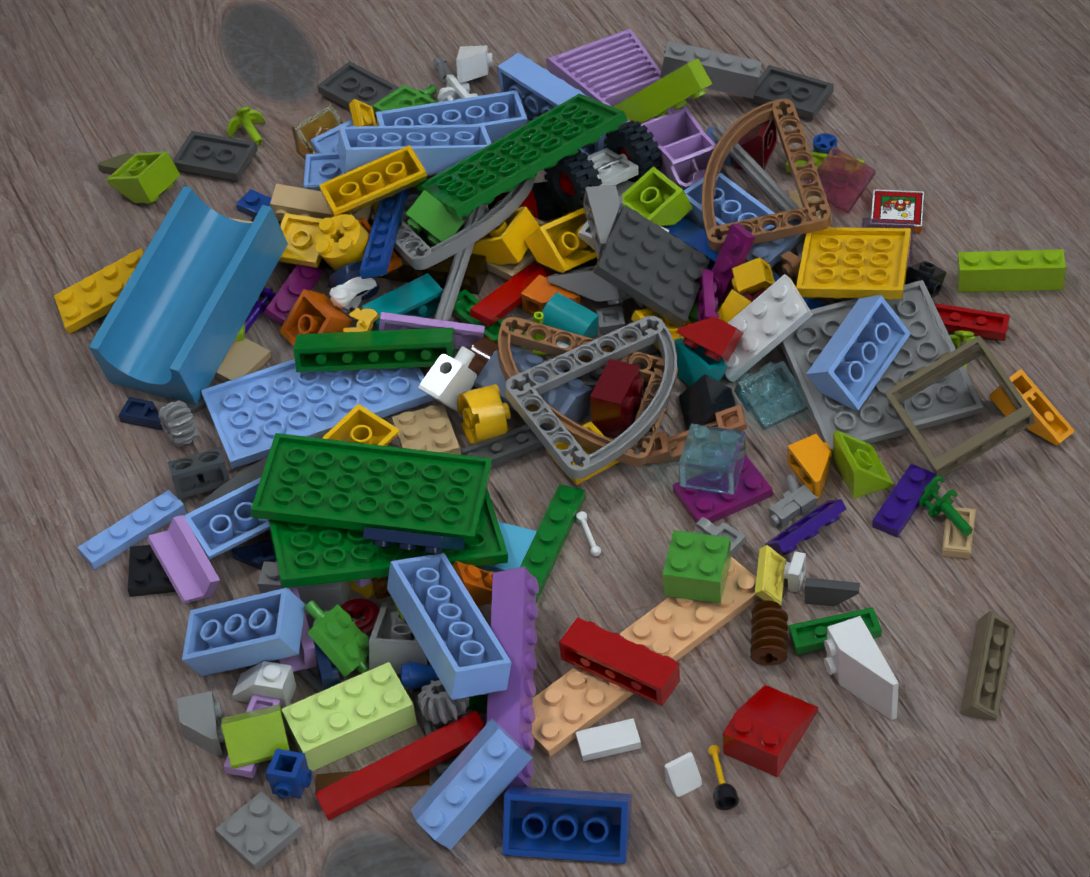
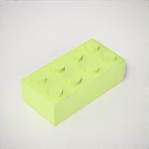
[281,662,417,771]

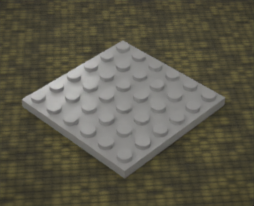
[780,280,983,454]

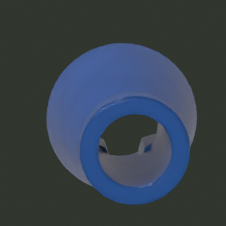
[401,661,439,691]

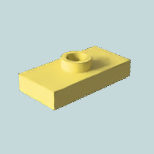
[755,545,786,605]

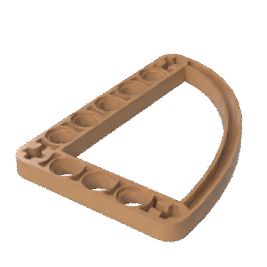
[702,99,831,251]
[497,317,678,467]

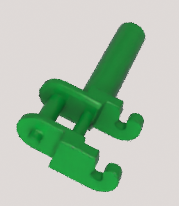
[918,475,973,536]

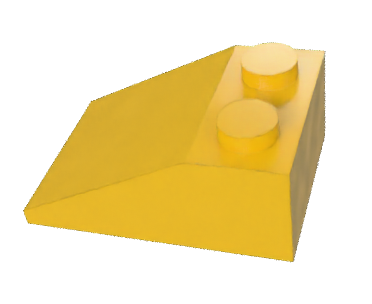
[471,206,540,265]

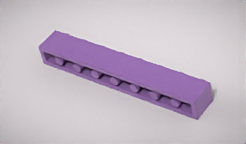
[487,566,539,794]

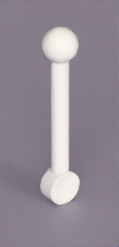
[576,511,601,556]

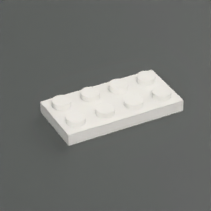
[720,274,813,383]

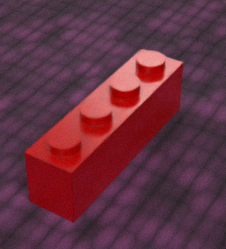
[559,617,680,706]

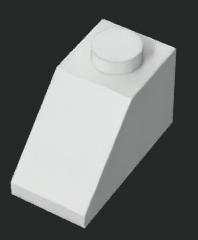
[456,45,493,83]
[232,661,296,709]

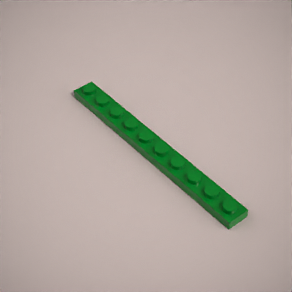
[466,484,586,713]

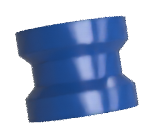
[813,133,837,155]

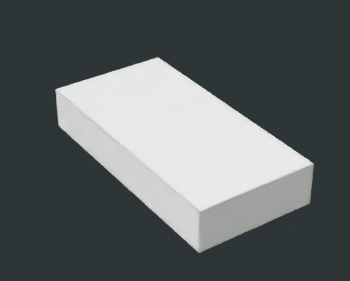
[575,718,641,762]

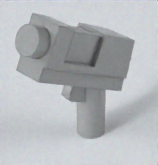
[769,474,817,528]

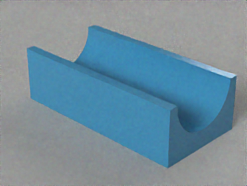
[89,186,288,404]

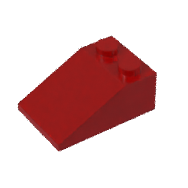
[723,685,818,777]

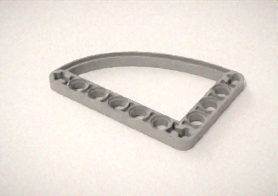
[373,177,535,270]
[505,316,677,479]

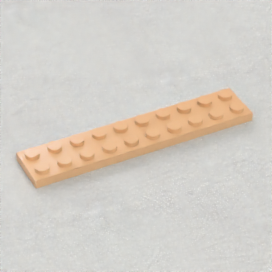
[532,557,760,757]

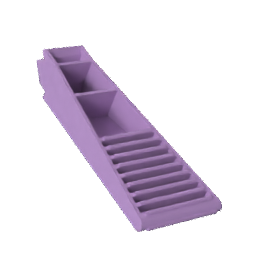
[546,29,716,190]

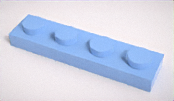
[78,490,186,570]

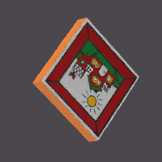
[870,189,924,233]

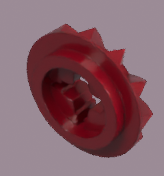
[340,598,380,636]

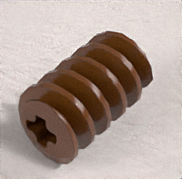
[750,600,788,665]

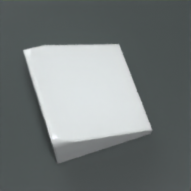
[664,752,702,797]

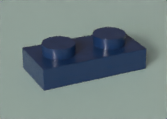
[313,640,340,690]

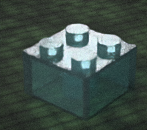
[678,423,746,495]

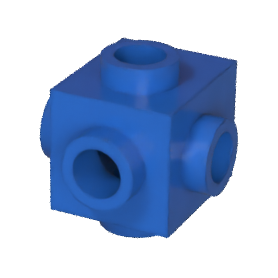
[266,748,312,799]

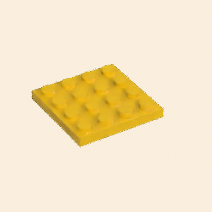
[796,227,911,300]

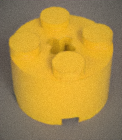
[314,214,370,271]
[457,384,510,444]

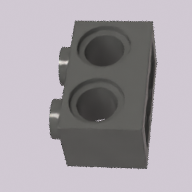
[168,447,230,499]

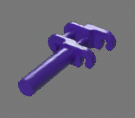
[245,287,276,334]

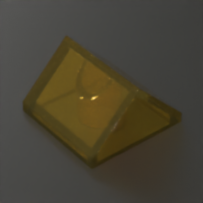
[292,104,343,159]

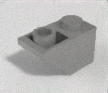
[176,691,225,756]

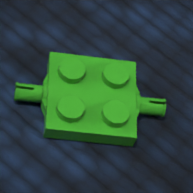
[372,84,437,124]
[304,599,369,677]

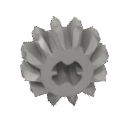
[159,400,199,447]
[418,679,470,724]

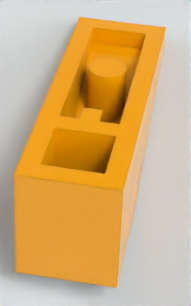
[989,369,1075,446]

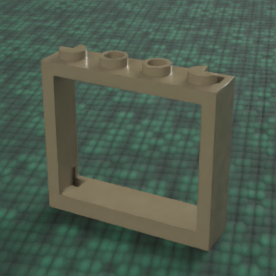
[885,335,1035,477]

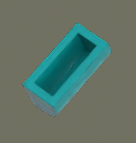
[542,292,599,346]
[674,338,728,387]

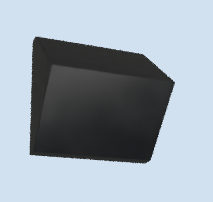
[679,374,736,431]

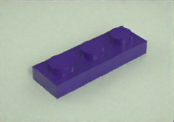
[872,464,936,538]
[765,499,847,555]

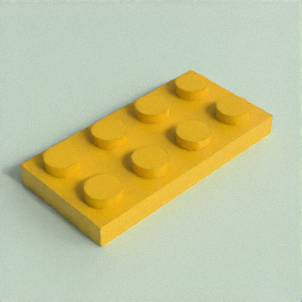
[54,248,144,334]

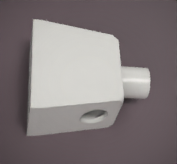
[418,346,477,412]

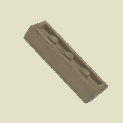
[960,611,1014,721]

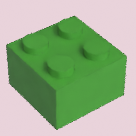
[406,190,465,246]
[662,530,731,604]

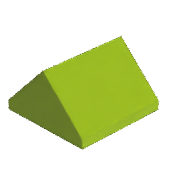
[832,430,893,498]
[221,704,290,769]

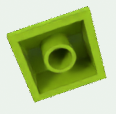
[106,151,180,204]
[622,166,693,226]

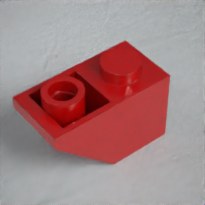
[677,316,744,361]

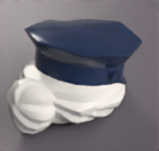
[327,261,379,311]

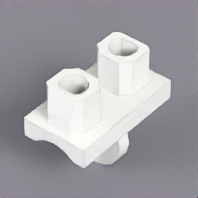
[437,75,478,102]

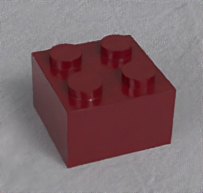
[590,359,644,438]

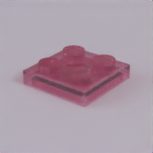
[808,146,876,214]

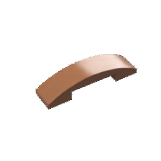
[640,404,747,464]

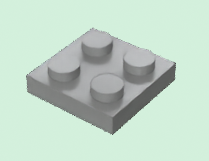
[215,791,302,871]

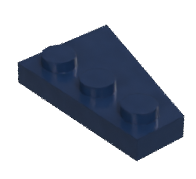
[363,527,465,554]

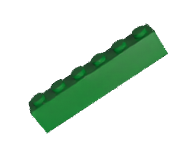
[293,327,456,372]

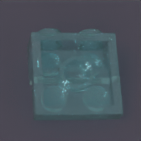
[734,361,808,431]

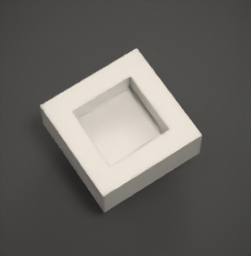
[784,552,806,593]

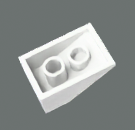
[824,616,899,720]

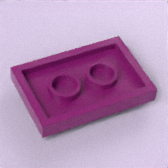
[673,453,773,523]

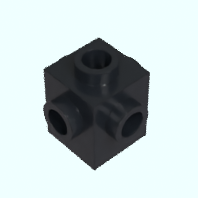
[905,261,947,298]

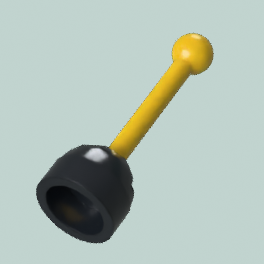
[708,745,739,810]

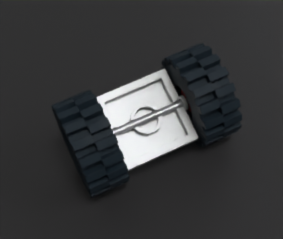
[544,120,662,214]

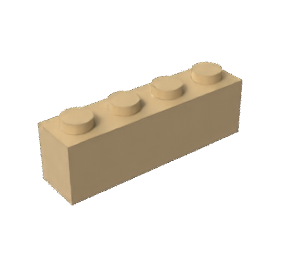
[270,184,373,224]

